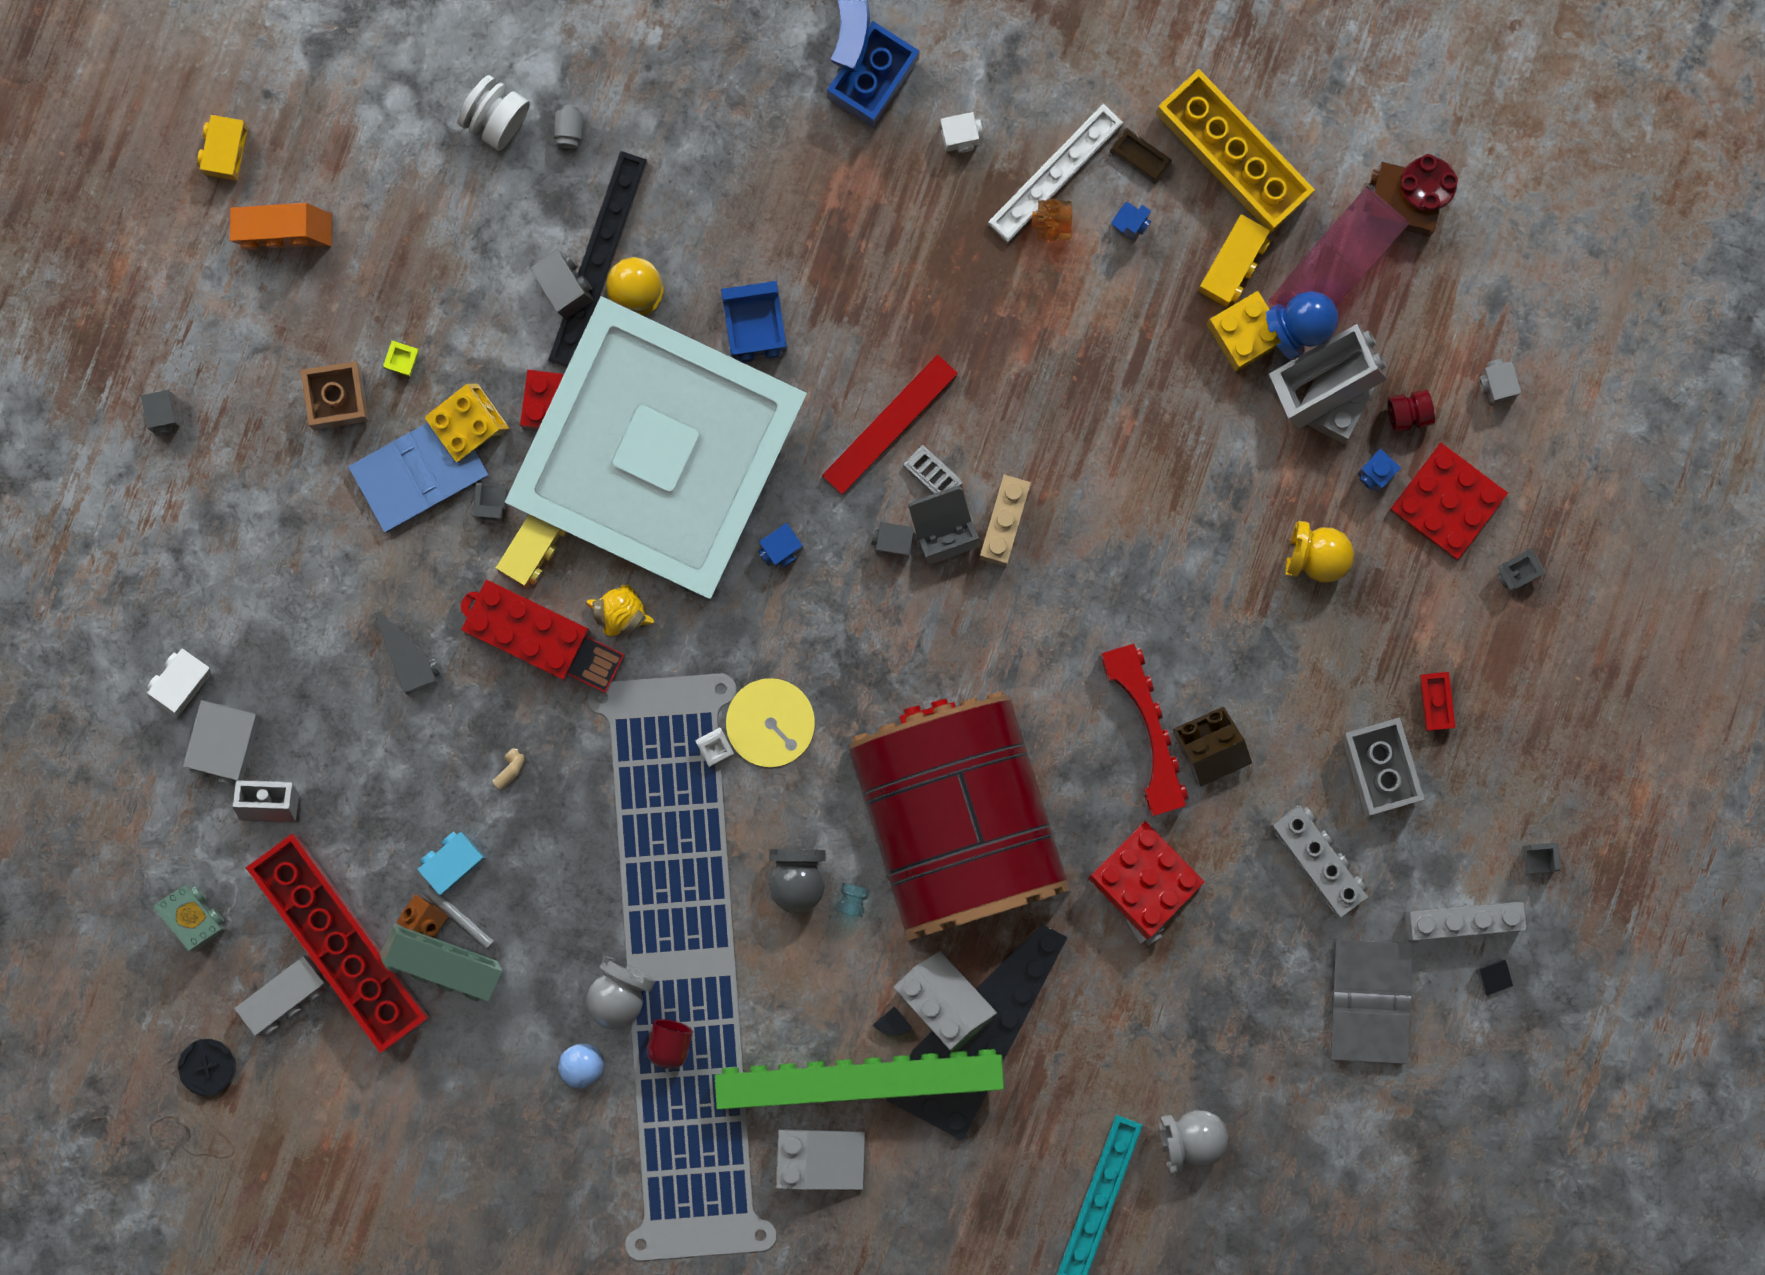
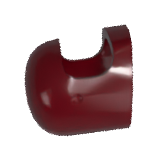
[647,1019,694,1069]

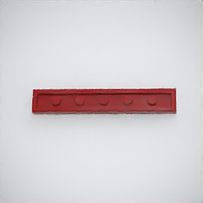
[822,354,958,495]

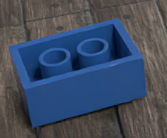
[827,21,920,128]

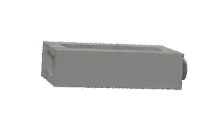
[1269,324,1387,429]

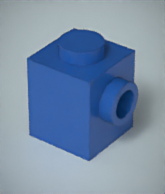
[1357,449,1401,492]
[758,523,803,568]

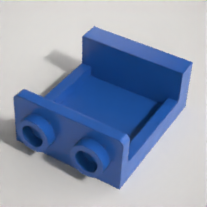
[721,281,787,363]

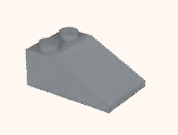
[776,1129,865,1189]

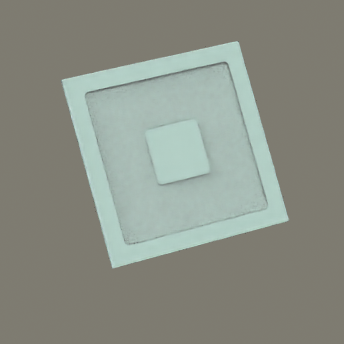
[505,296,807,599]

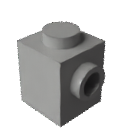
[1479,359,1522,404]

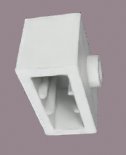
[147,649,211,719]

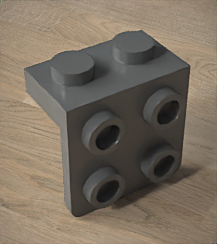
[908,486,981,565]

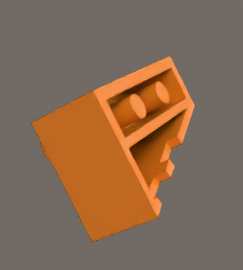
[230,203,332,250]

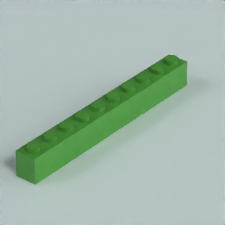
[715,1049,1005,1109]

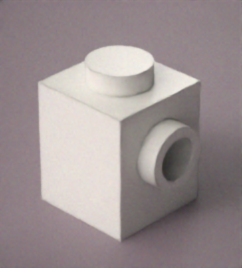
[940,112,983,153]

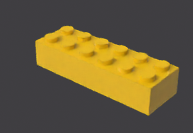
[1156,69,1315,234]

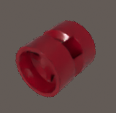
[1387,389,1435,433]

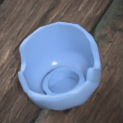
[558,1043,604,1089]

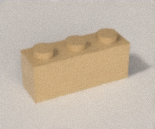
[979,475,1031,567]

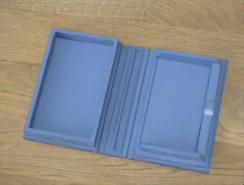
[348,422,489,533]

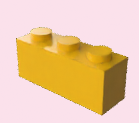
[1198,214,1271,308]

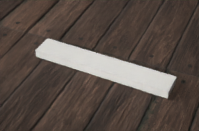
[988,104,1123,243]

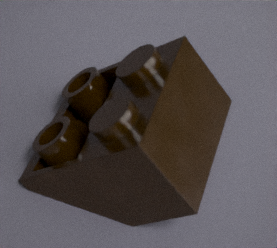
[1172,706,1252,786]

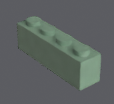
[380,924,502,1002]

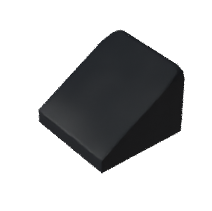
[1476,959,1513,996]

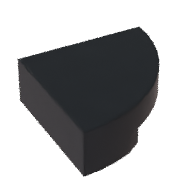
[873,1006,913,1035]

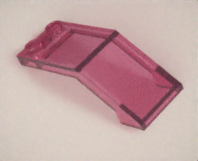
[1268,186,1410,308]

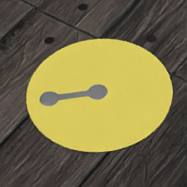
[726,678,815,767]

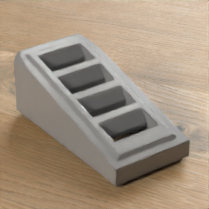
[903,445,963,494]

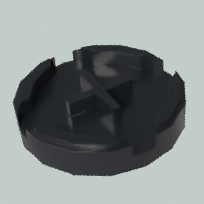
[178,1039,236,1096]

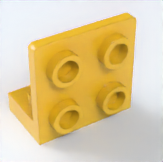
[425,383,510,462]

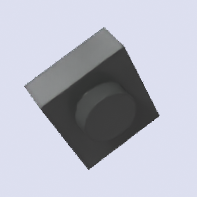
[1498,548,1546,591]

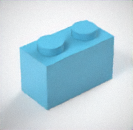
[417,832,486,896]

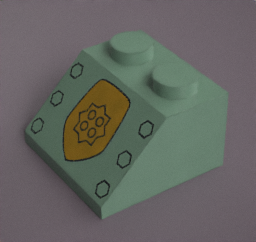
[153,885,226,951]

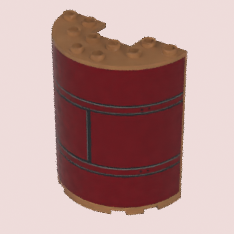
[848,691,1070,941]

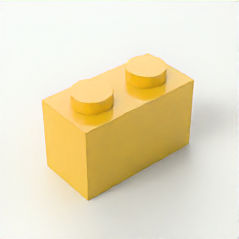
[197,115,248,181]

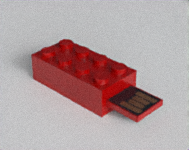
[461,579,625,693]

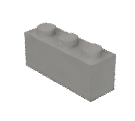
[234,956,328,1037]

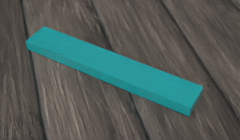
[1056,1114,1143,1275]

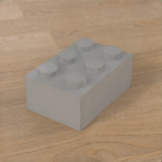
[1341,717,1425,817]

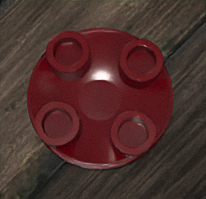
[1401,154,1458,211]

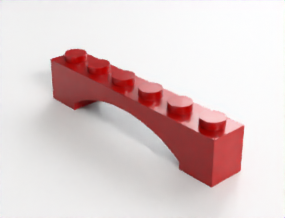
[1100,643,1189,817]

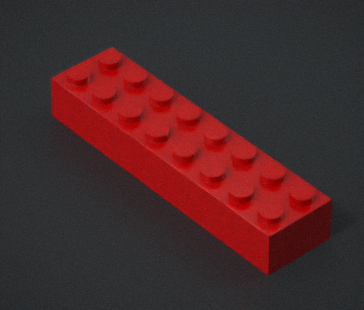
[246,834,430,1053]

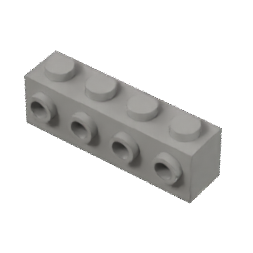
[1270,805,1368,918]

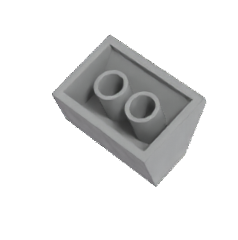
[1301,353,1384,444]
[894,951,998,1052]

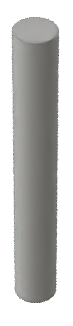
[423,885,494,950]

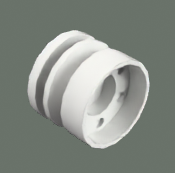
[457,75,530,151]

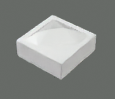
[695,728,734,767]

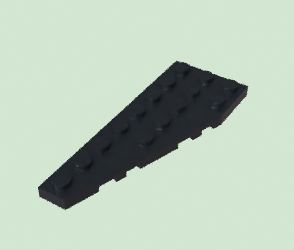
[886,924,1068,1141]

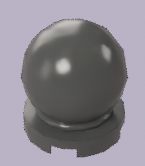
[769,849,826,914]

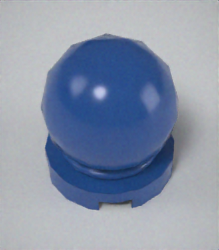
[1266,291,1339,359]

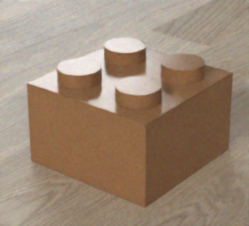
[300,361,369,430]

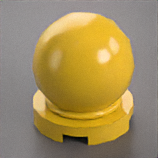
[606,257,664,317]
[1285,521,1355,583]

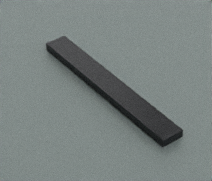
[548,151,648,368]

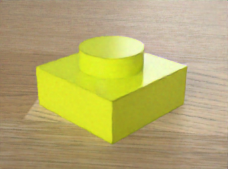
[383,341,420,377]

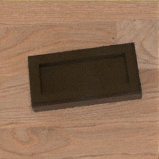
[1110,127,1172,183]

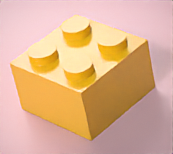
[1207,291,1282,372]

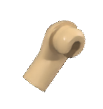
[493,748,525,790]

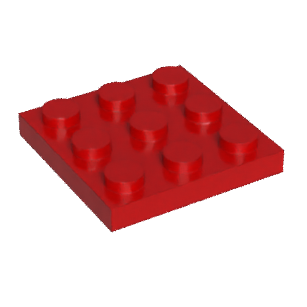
[1389,442,1508,561]
[1088,821,1205,940]

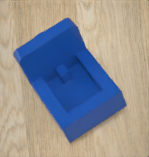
[1111,202,1152,240]

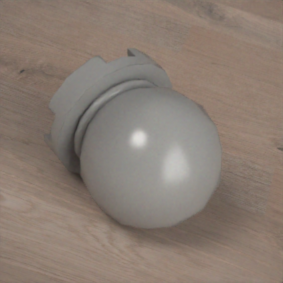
[586,956,656,1030]
[1159,1110,1228,1173]

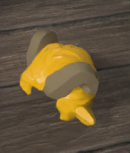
[586,584,654,637]

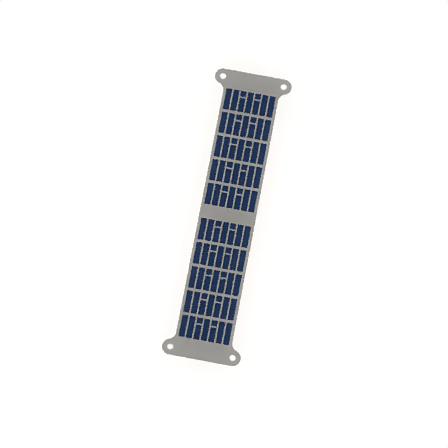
[587,673,776,1260]

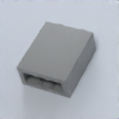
[183,700,261,785]

